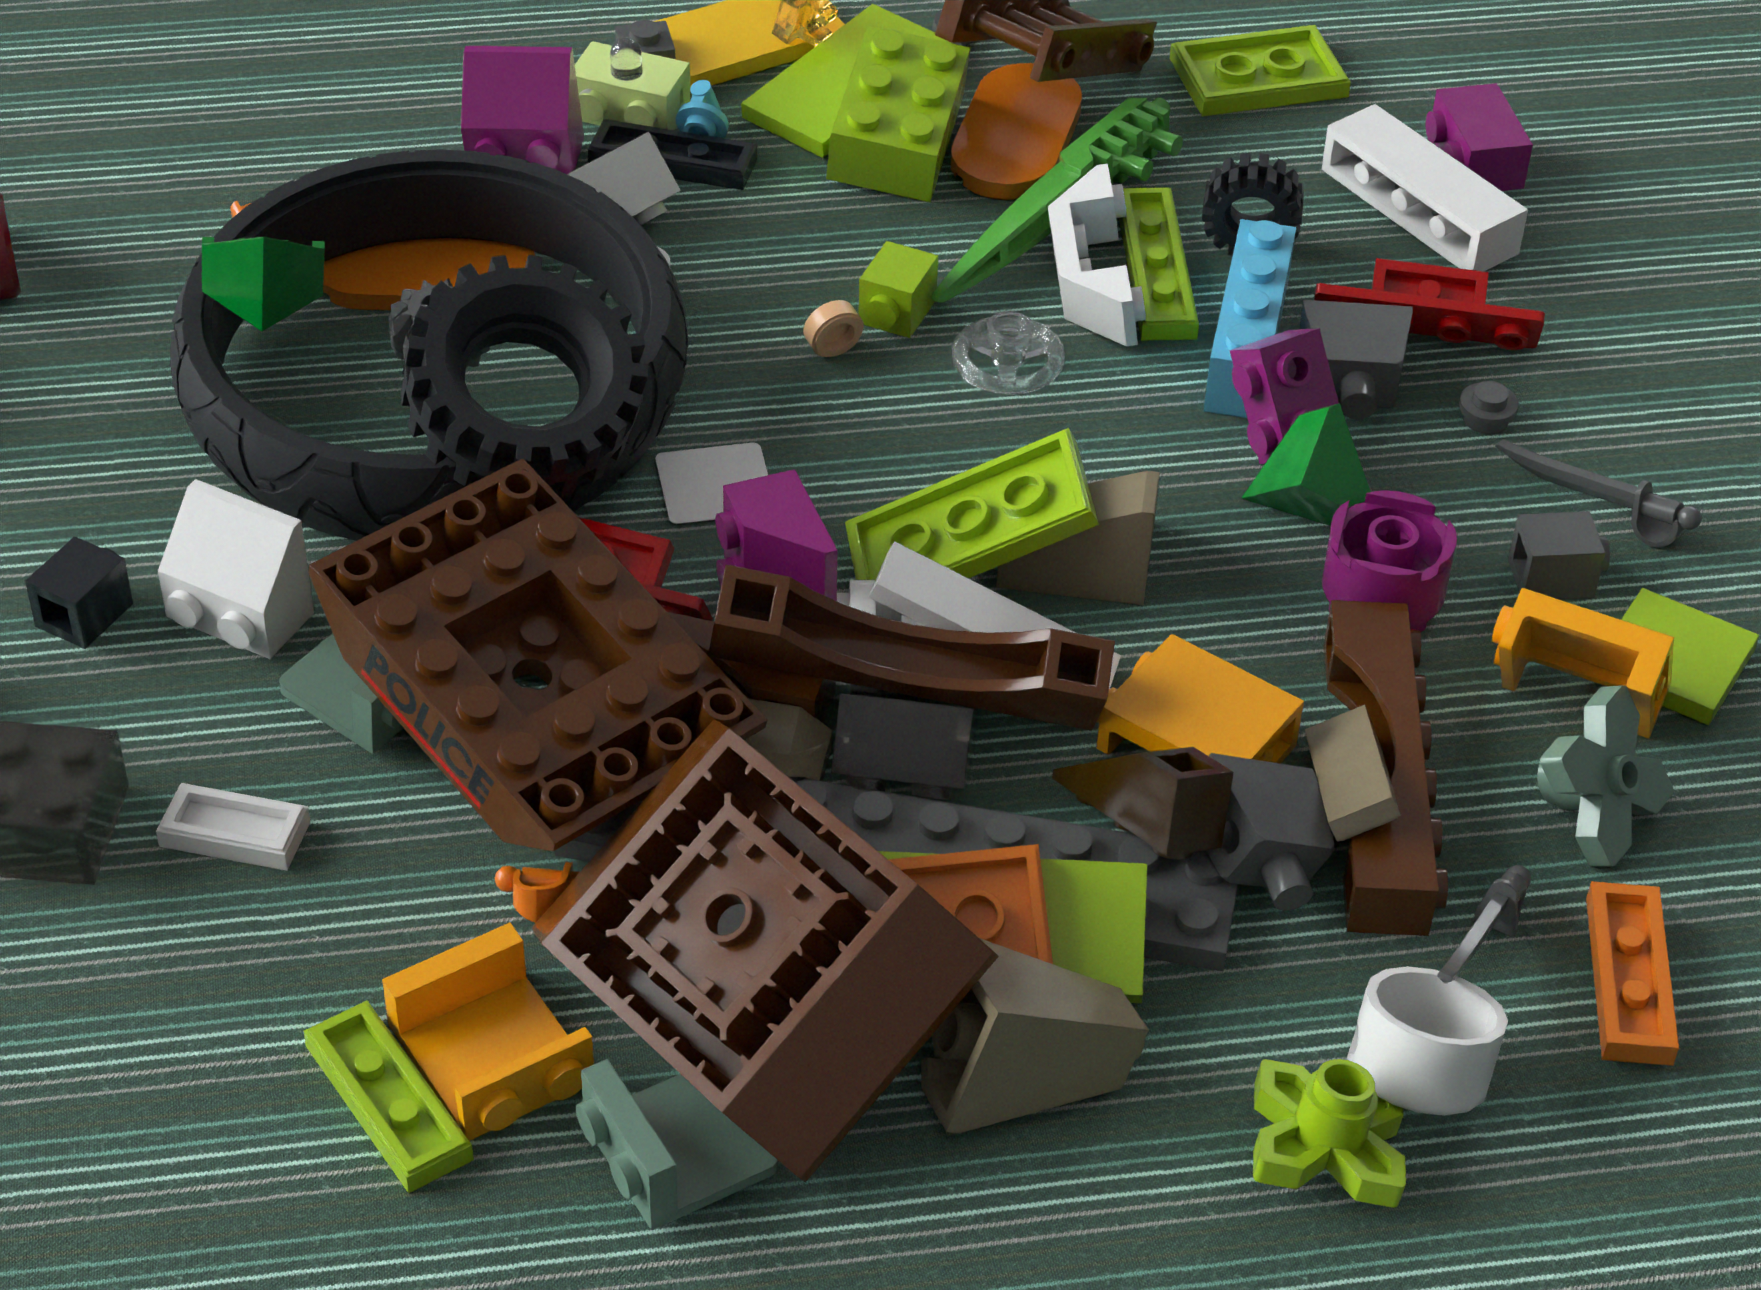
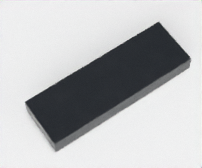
[588,119,757,190]

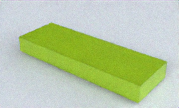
[303,1000,474,1194]

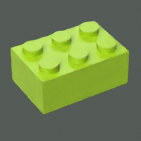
[826,25,971,203]

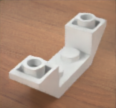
[1048,164,1146,346]

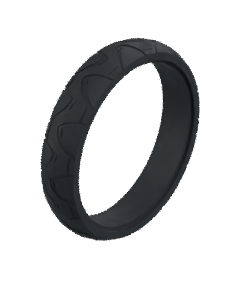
[170,149,689,541]

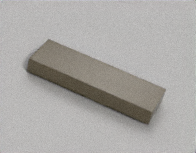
[1305,704,1401,842]

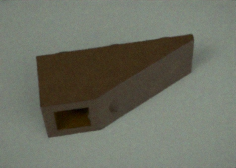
[1052,747,1234,859]

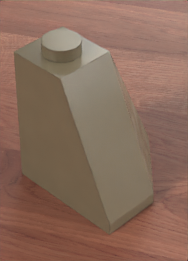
[996,471,1160,605]
[921,938,1149,1133]

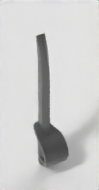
[1495,439,1702,548]
[1437,865,1531,984]

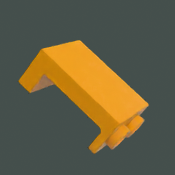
[1492,588,1674,739]
[1096,634,1304,764]

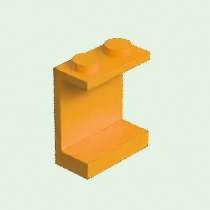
[382,922,594,1141]

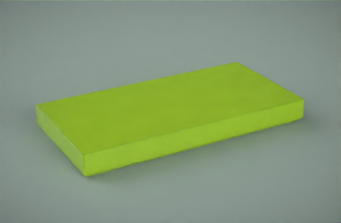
[741,4,951,158]
[845,428,1099,581]
[878,851,1147,1003]

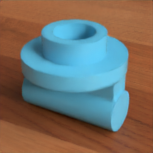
[676,80,729,138]

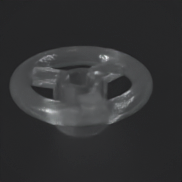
[951,311,1065,395]

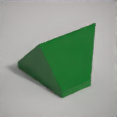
[202,236,325,332]
[1241,403,1371,526]

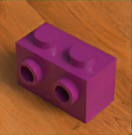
[1425,83,1533,191]
[1230,328,1339,464]

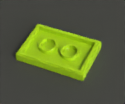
[1169,25,1351,117]

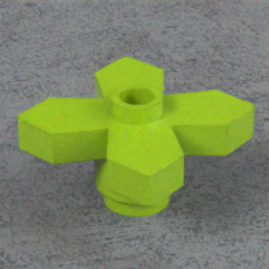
[1253,1059,1406,1208]

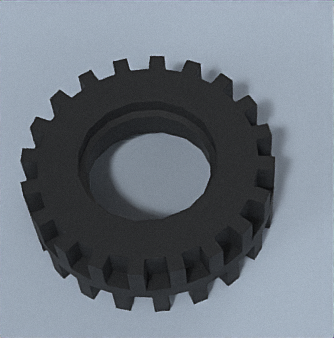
[401,255,648,497]

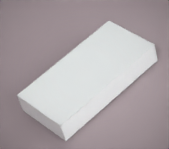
[156,783,310,871]

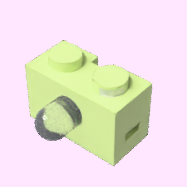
[575,37,691,130]

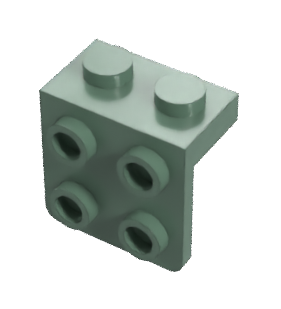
[279,633,403,754]
[576,1059,778,1231]

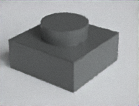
[615,20,675,59]

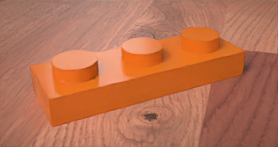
[1586,881,1679,1066]

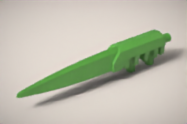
[931,97,1183,303]

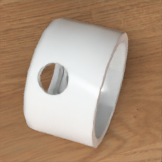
[1347,966,1508,1116]

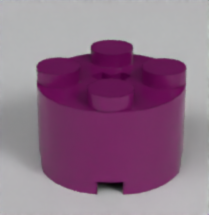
[1322,490,1457,633]

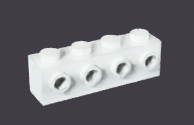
[1321,104,1528,271]

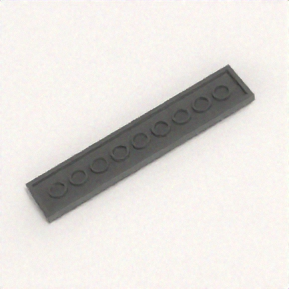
[555,777,1238,971]

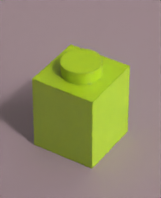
[858,241,938,338]

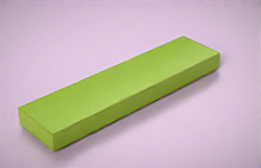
[1119,187,1199,341]

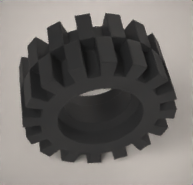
[1202,153,1304,256]

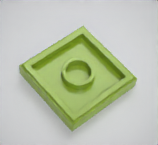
[1621,587,1760,725]

